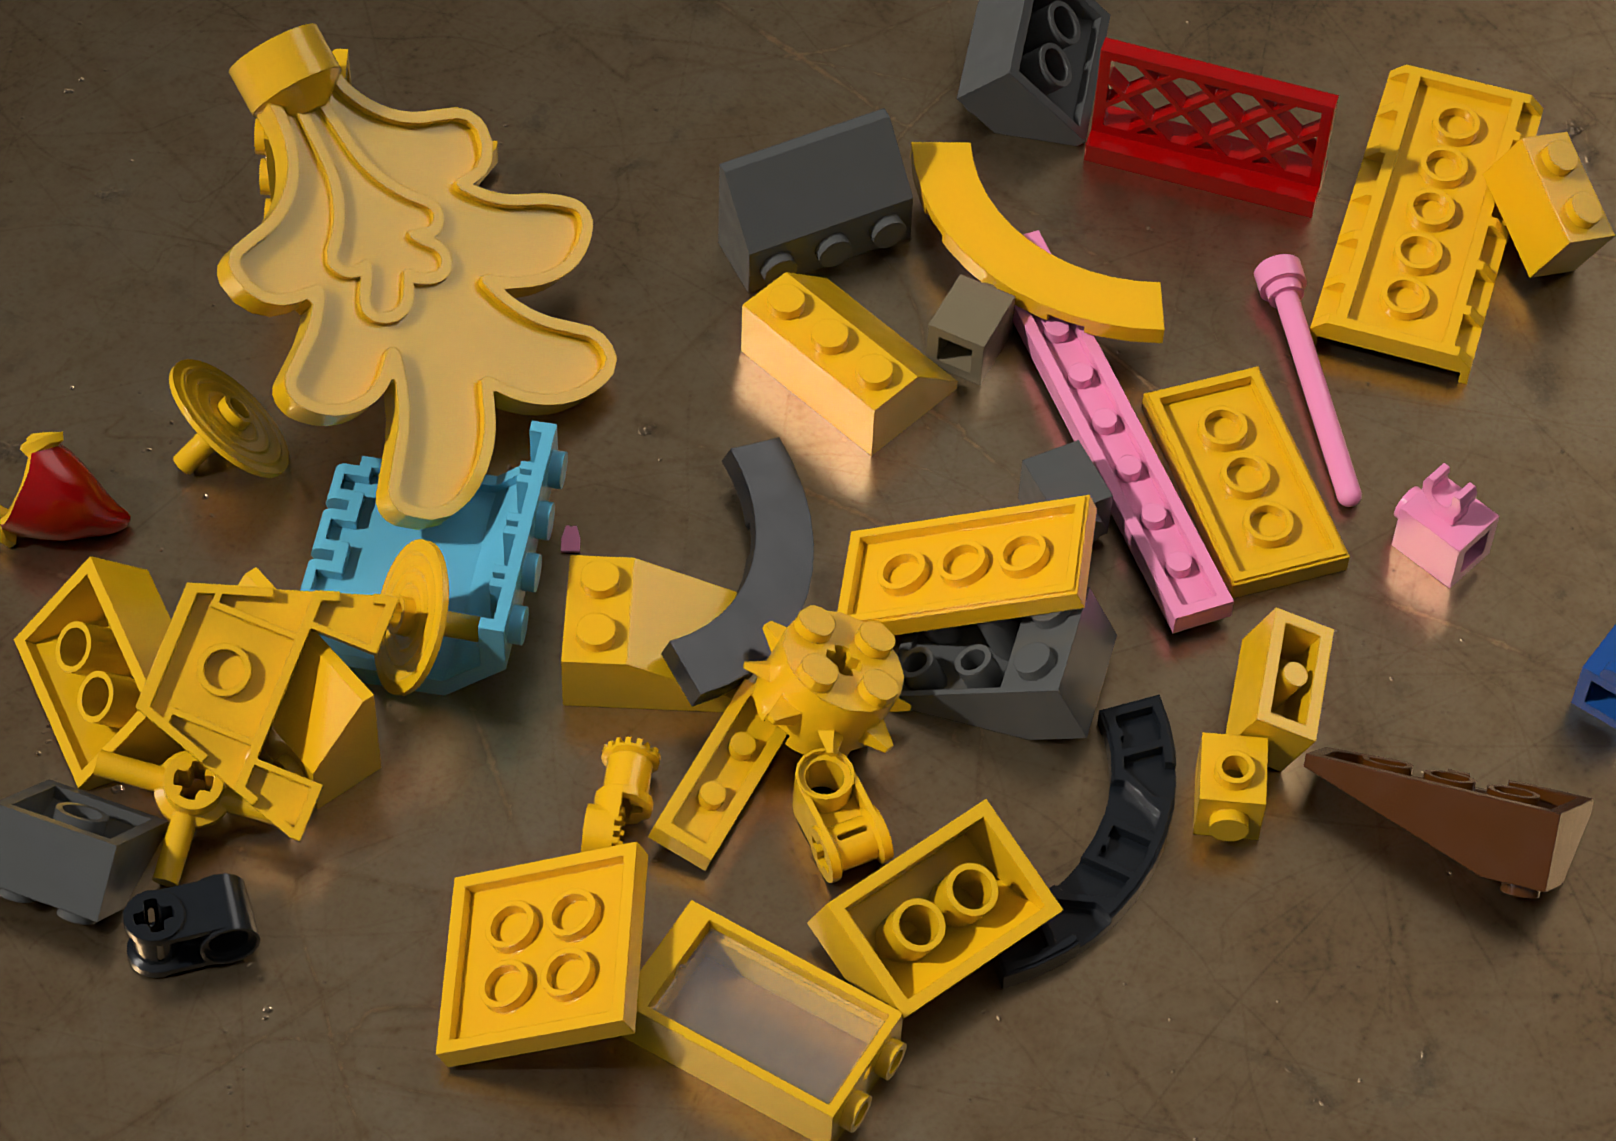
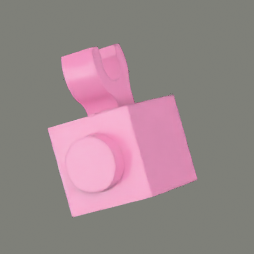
[1392,463,1499,589]

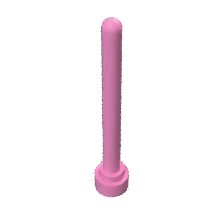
[1254,254,1362,507]

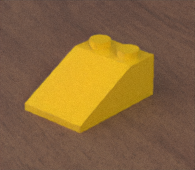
[561,555,757,712]

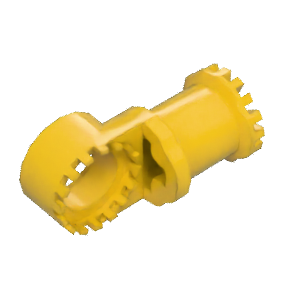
[581,737,661,852]

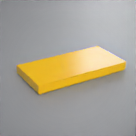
[1142,366,1350,598]
[837,495,1097,635]

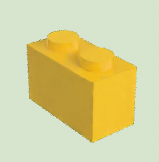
[1483,132,1615,278]
[1226,607,1334,772]

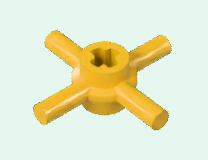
[94,749,274,887]

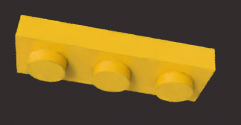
[648,678,788,871]

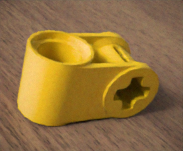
[792,748,894,883]

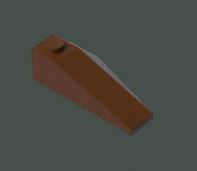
[1304,747,1594,899]

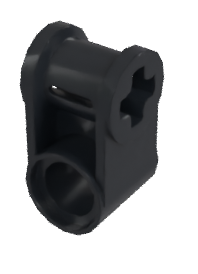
[123,873,261,978]

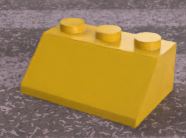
[741,272,958,456]
[13,556,185,790]
[238,567,382,810]
[807,799,1063,1019]

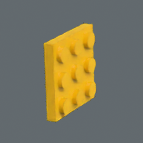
[436,841,648,1067]

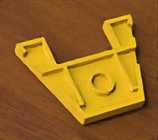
[135,582,399,843]

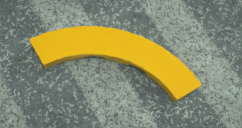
[910,142,1165,343]

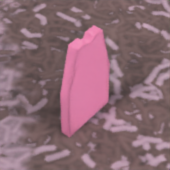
[561,525,580,553]

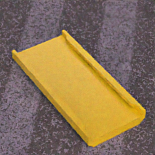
[1310,64,1544,384]

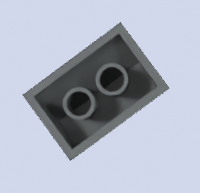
[957,0,1111,146]
[718,108,913,294]

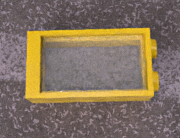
[622,900,907,1141]

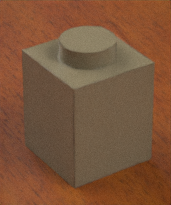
[926,274,1015,385]

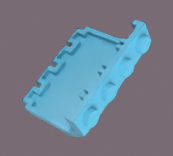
[300,420,568,696]

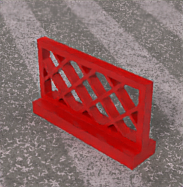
[1084,37,1339,218]

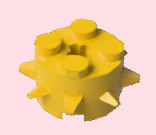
[743,605,911,757]

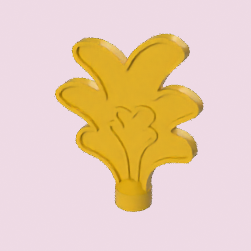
[217,23,617,530]

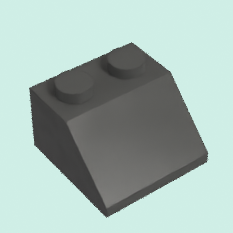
[0,779,169,925]

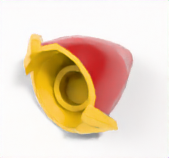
[0,431,131,548]

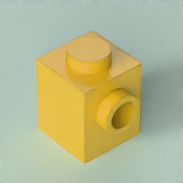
[1193,732,1268,841]

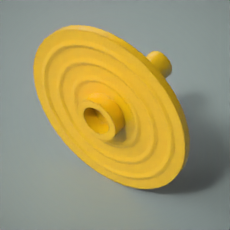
[169,359,289,478]
[374,539,480,696]

